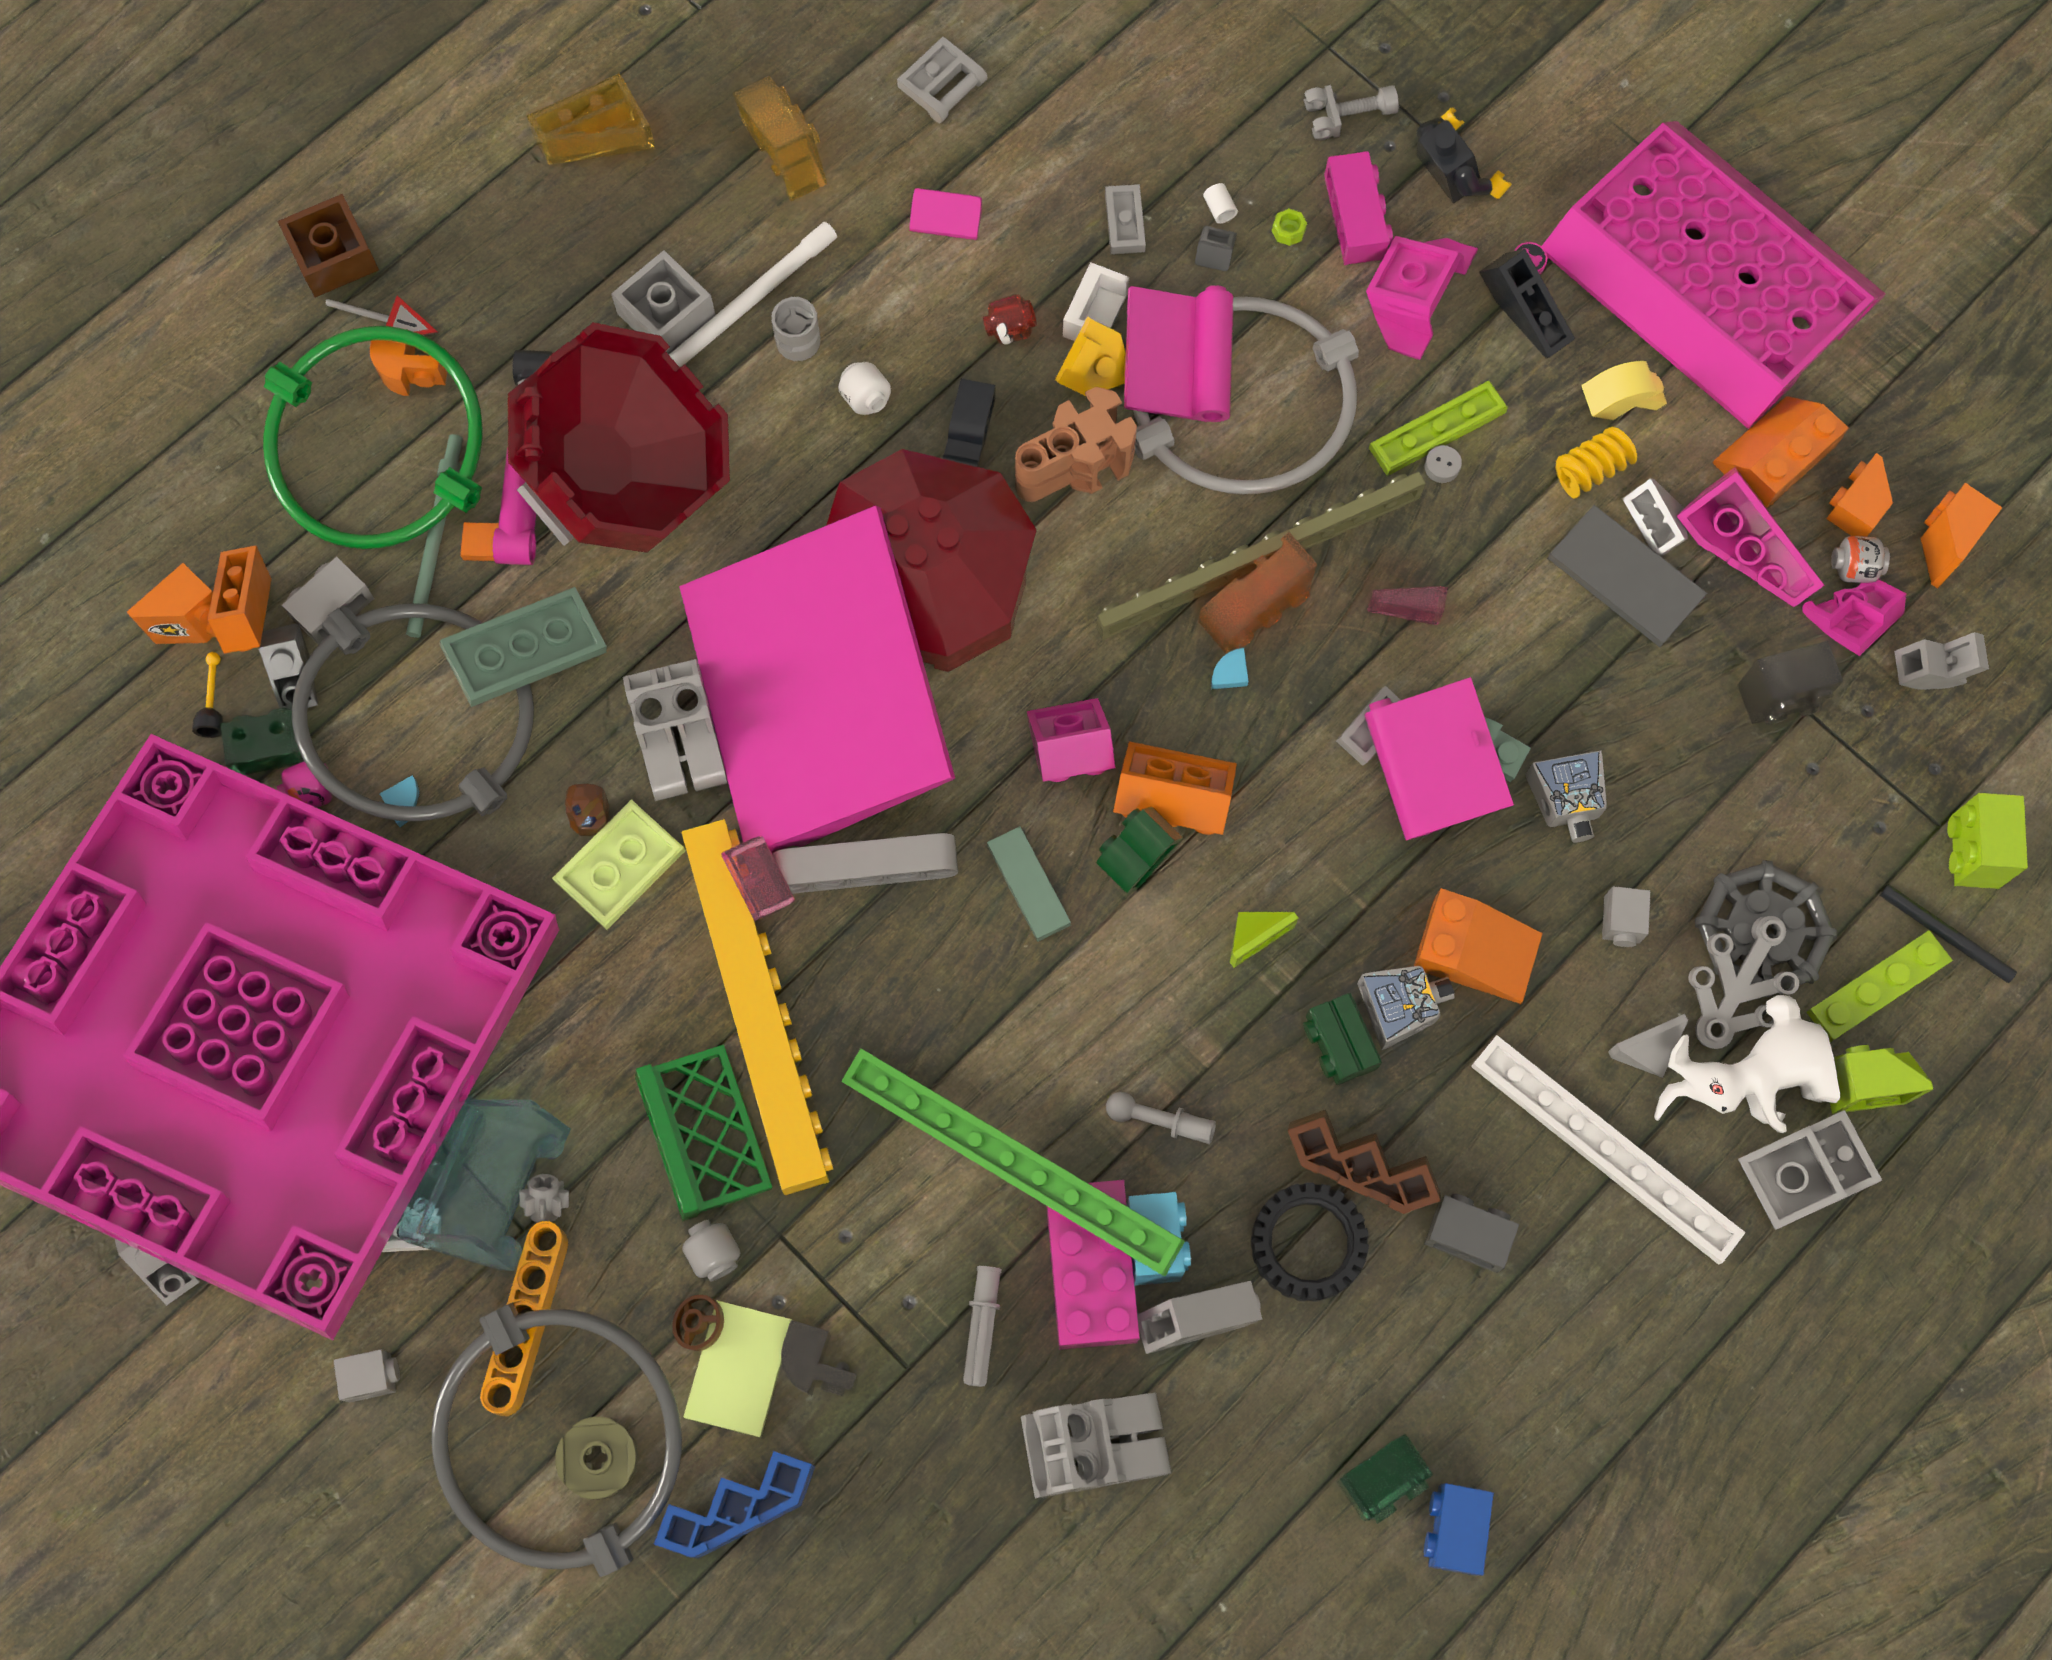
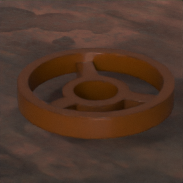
[672,1295,724,1351]

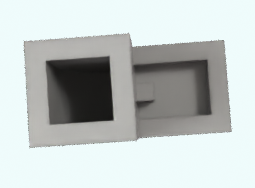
[1894,632,1989,690]

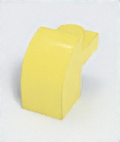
[1581,361,1667,420]

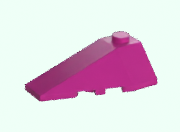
[1676,467,1825,607]

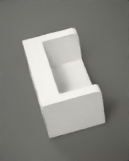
[1063,262,1129,341]

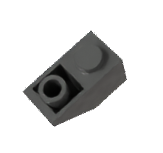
[258,623,318,714]

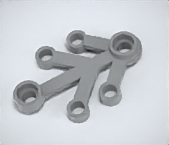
[1688,916,1799,1049]

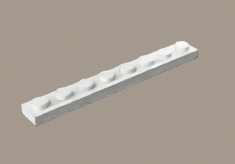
[1471,1035,1745,1264]

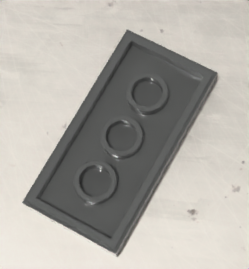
[1547,505,1707,648]

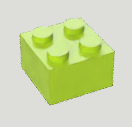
[1947,793,2028,889]

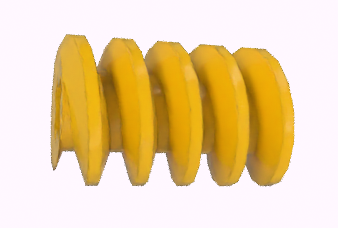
[1555,427,1637,499]

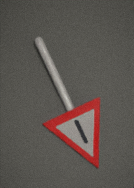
[325,296,439,336]

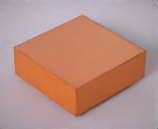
[460,522,499,561]

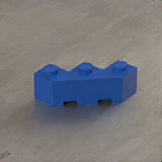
[654,1451,815,1559]

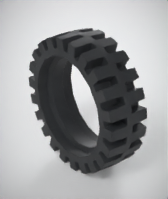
[1251,1182,1369,1302]

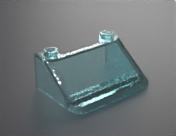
[396,1100,571,1271]

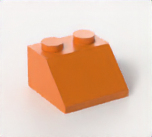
[1921,483,2002,589]

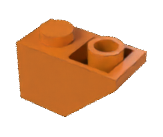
[1826,453,1893,537]

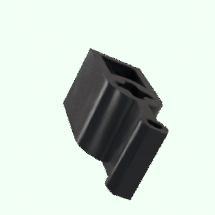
[943,378,996,467]

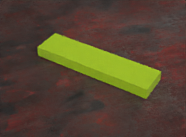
[1369,380,1508,476]

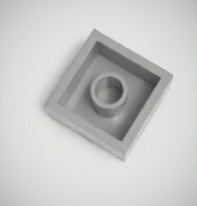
[611,250,715,354]

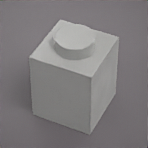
[1602,886,1650,947]
[334,1349,400,1403]

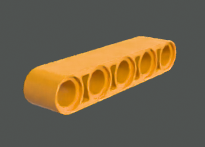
[480,1221,568,1416]

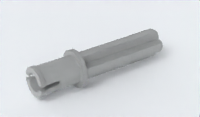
[963,1266,1002,1387]

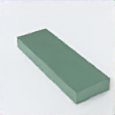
[987,826,1071,942]

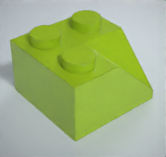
[1830,1045,1933,1114]

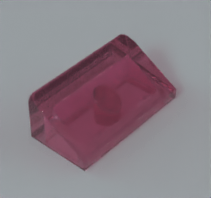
[721,836,795,921]

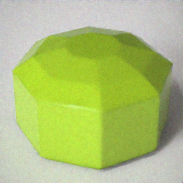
[1272,209,1307,246]

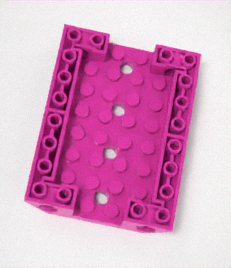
[1541,121,1886,429]

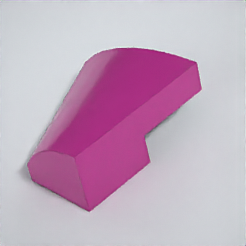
[1802,579,1906,656]

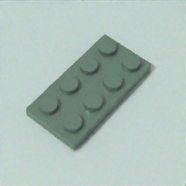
[440,587,607,707]

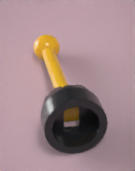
[192,652,224,738]

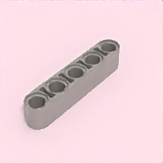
[773,833,958,894]

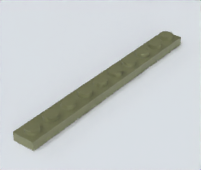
[1096,472,1426,641]

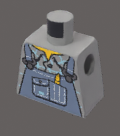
[1525,751,1607,843]
[1357,966,1455,1050]

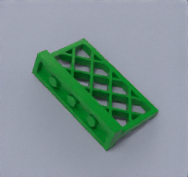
[635,1045,772,1222]

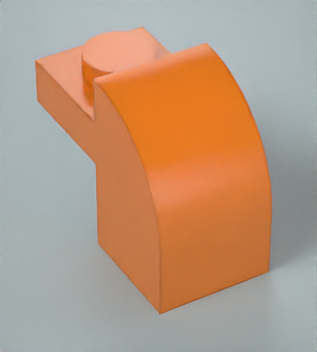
[370,329,447,396]

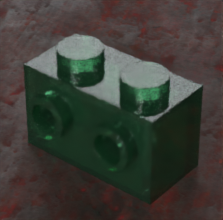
[221,708,304,775]

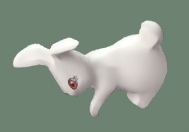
[1654,995,1840,1133]

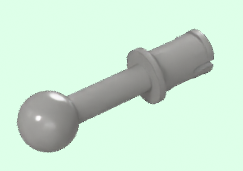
[1106,1092,1216,1144]

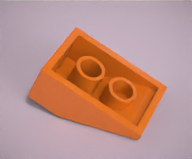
[1413,888,1543,1004]

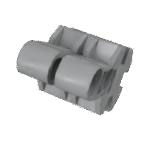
[623,659,728,801]
[1021,1393,1172,1498]

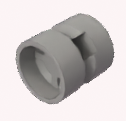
[772,297,820,361]

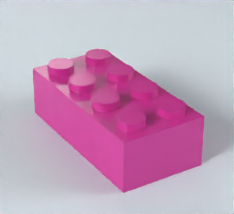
[1046,1180,1139,1350]

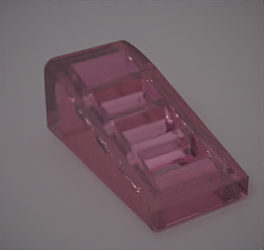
[1367,587,1448,625]

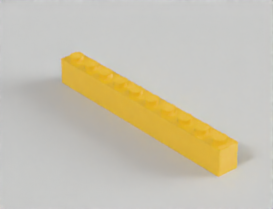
[681,819,833,1195]

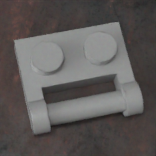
[897,36,988,123]

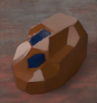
[565,784,609,836]

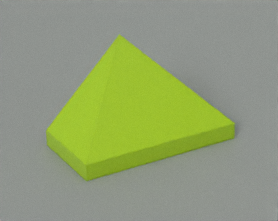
[1230,912,1299,968]

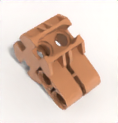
[1015,387,1137,502]

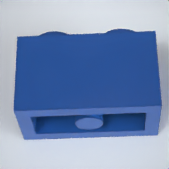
[1424,1483,1494,1576]

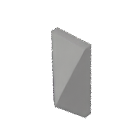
[1622,479,1688,557]
[1608,1014,1688,1078]

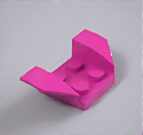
[1366,236,1478,360]

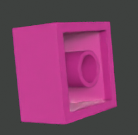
[1026,698,1115,782]

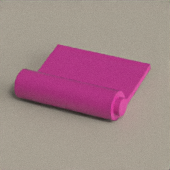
[1124,286,1233,422]
[1364,677,1514,841]

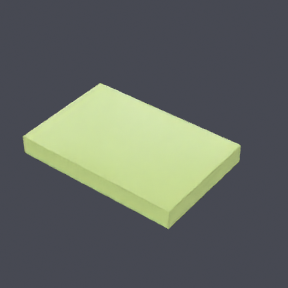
[552,800,685,930]
[683,1300,793,1438]

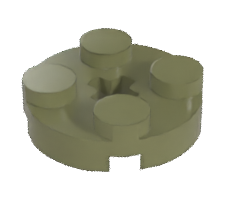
[555,1417,638,1500]

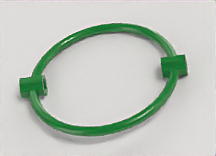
[263,326,483,549]

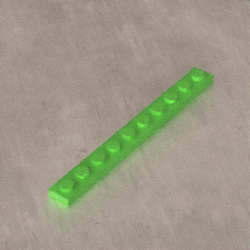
[841,1048,1185,1276]

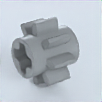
[519,1174,569,1223]

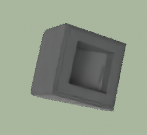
[1195,226,1237,271]

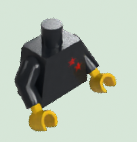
[1416,108,1512,204]

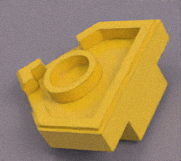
[1055,317,1126,396]

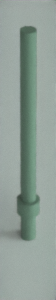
[406,434,463,638]

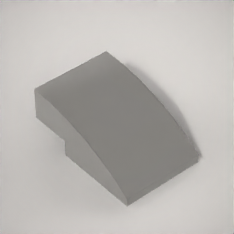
[1738,1110,1883,1230]

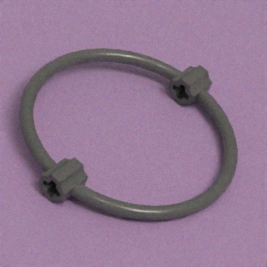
[292,603,534,821]
[432,1302,682,1577]

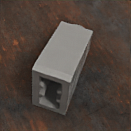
[1137,1281,1262,1354]

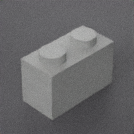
[282,557,374,645]

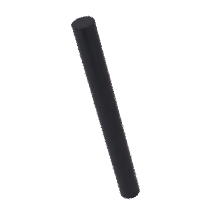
[1879,884,2017,983]

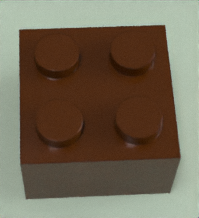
[277,194,379,298]

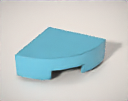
[1211,648,1249,689]
[380,775,419,827]

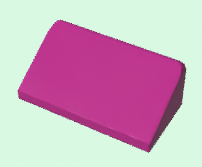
[909,188,982,240]

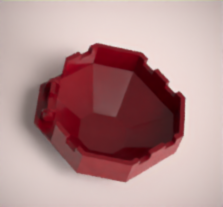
[508,322,730,553]
[826,449,1037,672]

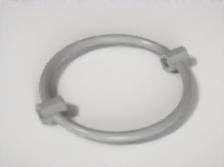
[1133,297,1359,494]

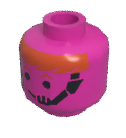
[276,761,332,808]

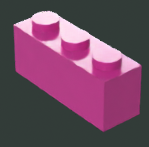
[1324,151,1393,265]

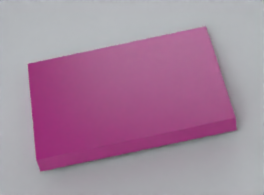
[679,505,955,858]

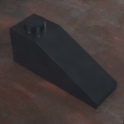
[1479,249,1575,358]

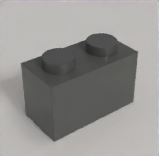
[1424,1193,1519,1273]

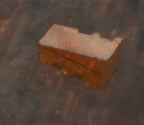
[1198,532,1317,653]

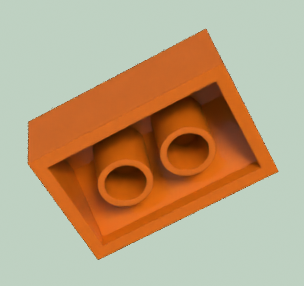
[1713,396,1849,508]
[1113,741,1237,835]

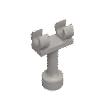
[1304,85,1399,140]

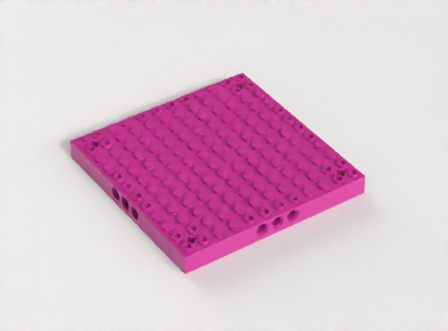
[0,734,559,1340]

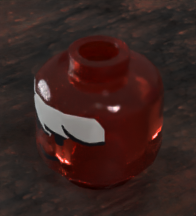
[983,294,1037,345]

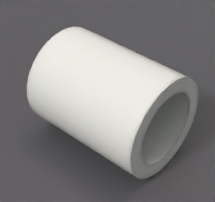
[1203,183,1238,223]

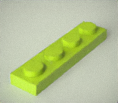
[1806,930,1953,1042]

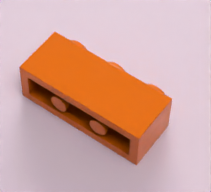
[208,545,272,654]

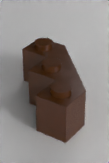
[1288,1110,1441,1214]

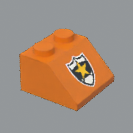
[127,563,216,644]

